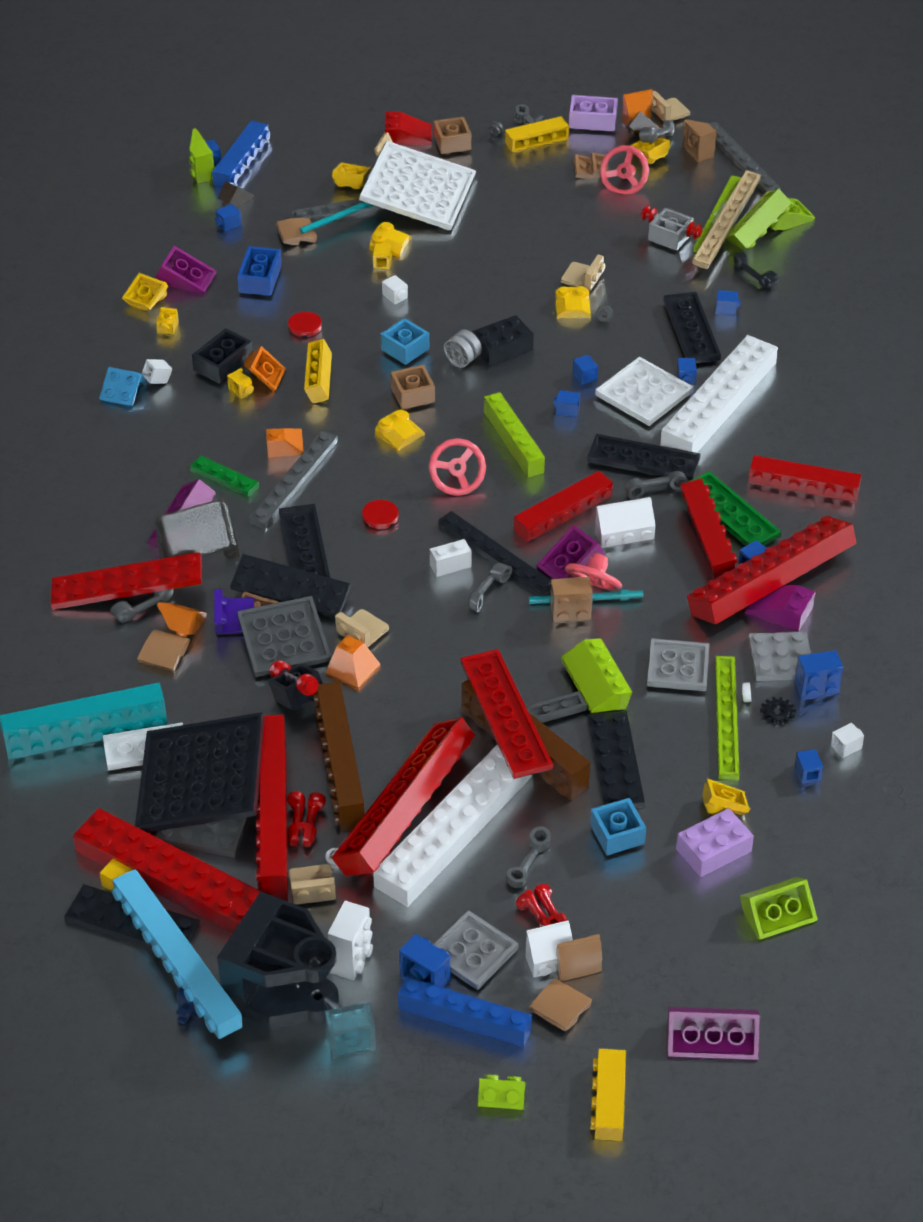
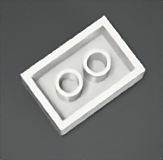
[327,901,373,981]

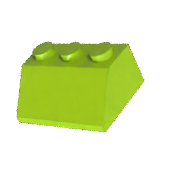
[739,877,818,940]

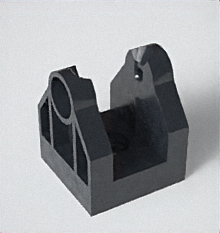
[217,891,339,1028]

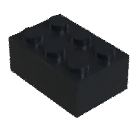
[472,315,534,366]
[192,328,253,384]

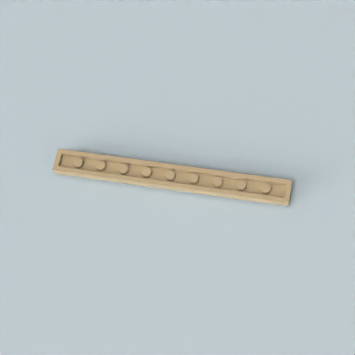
[692,170,761,269]

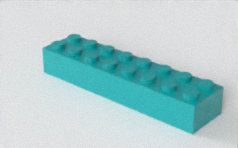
[0,682,167,760]

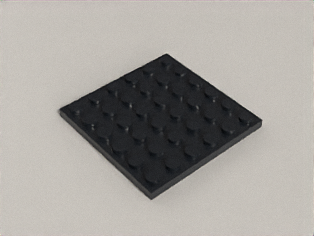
[135,712,265,833]

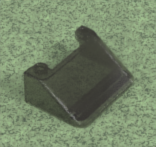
[155,499,240,559]

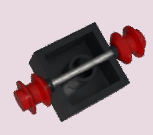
[268,660,323,710]

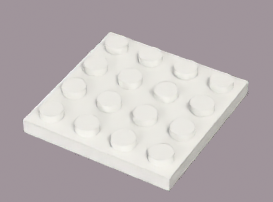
[595,357,694,426]

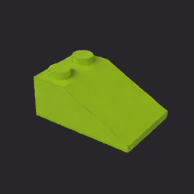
[188,128,214,184]
[769,198,815,231]

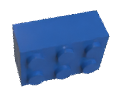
[237,246,282,296]

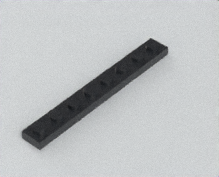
[438,511,551,596]

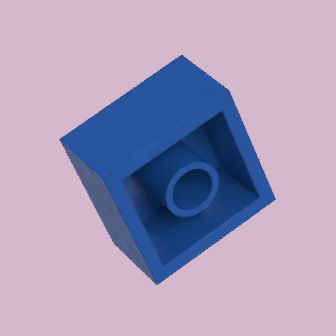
[794,650,843,700]
[399,933,450,988]

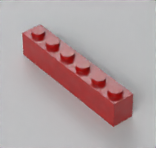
[748,455,862,502]
[513,471,613,542]
[680,478,738,578]

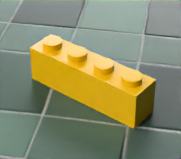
[505,116,569,153]
[304,338,332,404]
[590,1049,626,1141]

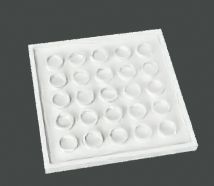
[359,141,476,231]

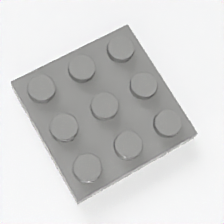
[748,631,811,681]
[647,638,710,691]
[433,910,519,990]

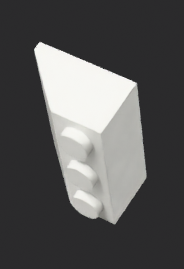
[595,497,656,548]

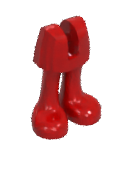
[287,791,326,848]
[515,884,567,928]

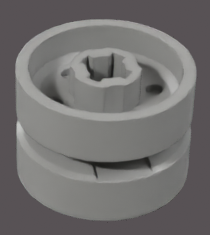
[444,329,482,368]

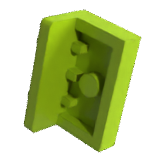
[478,1074,526,1110]

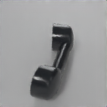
[733,251,780,289]

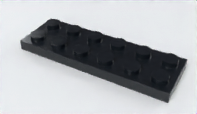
[663,292,721,363]
[587,434,701,481]
[279,504,330,578]
[230,554,351,618]
[587,711,645,808]
[64,884,200,948]

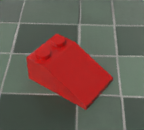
[385,111,432,145]

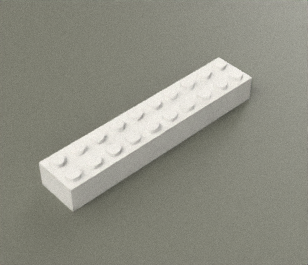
[660,335,778,453]
[373,744,532,907]

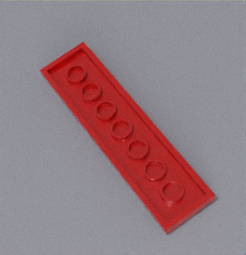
[51,552,202,610]
[460,649,553,779]

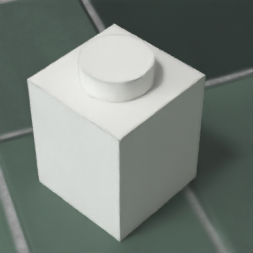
[382,275,408,304]
[142,359,172,384]
[830,723,864,758]

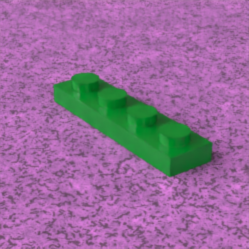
[190,456,259,497]

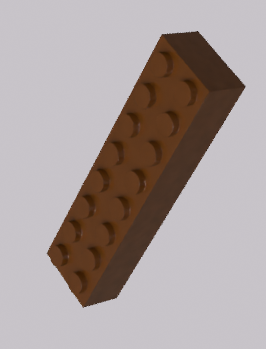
[461,679,590,801]
[313,681,365,833]

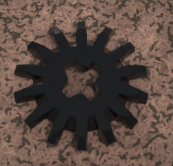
[760,697,796,725]

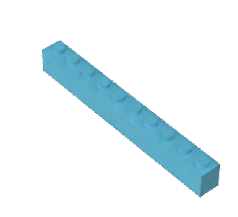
[112,869,243,1039]

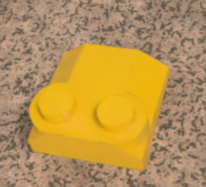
[630,138,671,164]
[332,162,371,189]
[369,222,412,257]
[122,273,168,311]
[555,286,591,319]
[375,410,425,451]
[702,778,750,815]

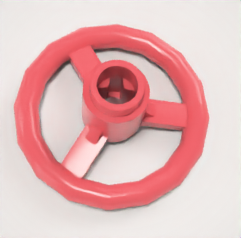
[600,145,649,194]
[428,438,486,496]
[564,553,622,591]

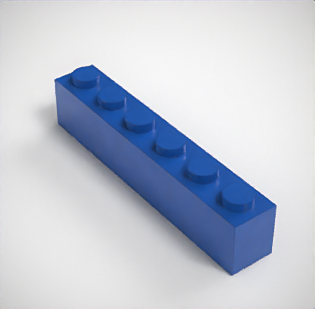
[212,121,270,187]
[398,976,532,1048]

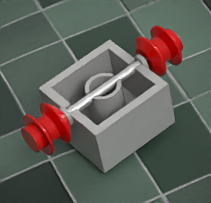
[641,205,703,251]

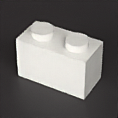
[430,539,472,577]

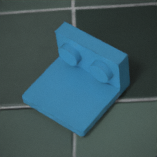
[99,367,147,407]

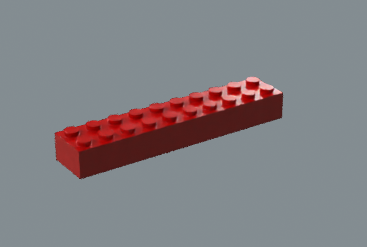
[687,516,857,625]
[256,715,288,902]
[331,717,475,876]
[73,808,262,933]

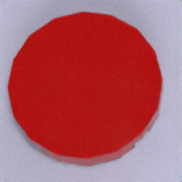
[288,311,322,337]
[362,500,399,529]

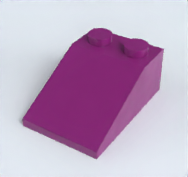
[155,246,217,294]
[536,524,606,579]
[745,585,815,632]

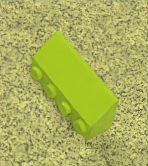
[726,189,792,250]
[561,638,632,713]

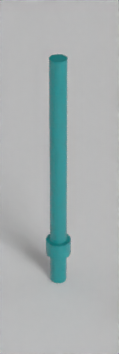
[300,201,374,234]
[529,589,643,604]

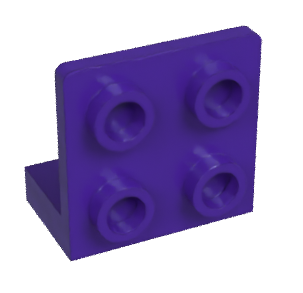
[214,589,254,634]

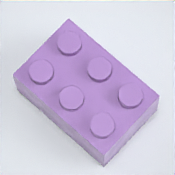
[569,95,618,131]
[676,808,754,878]

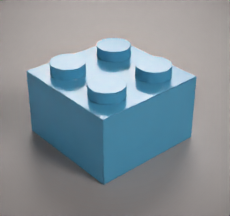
[381,318,430,365]
[590,798,646,855]

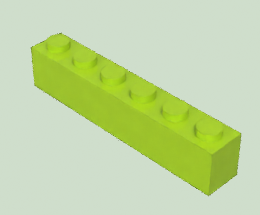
[484,392,545,478]

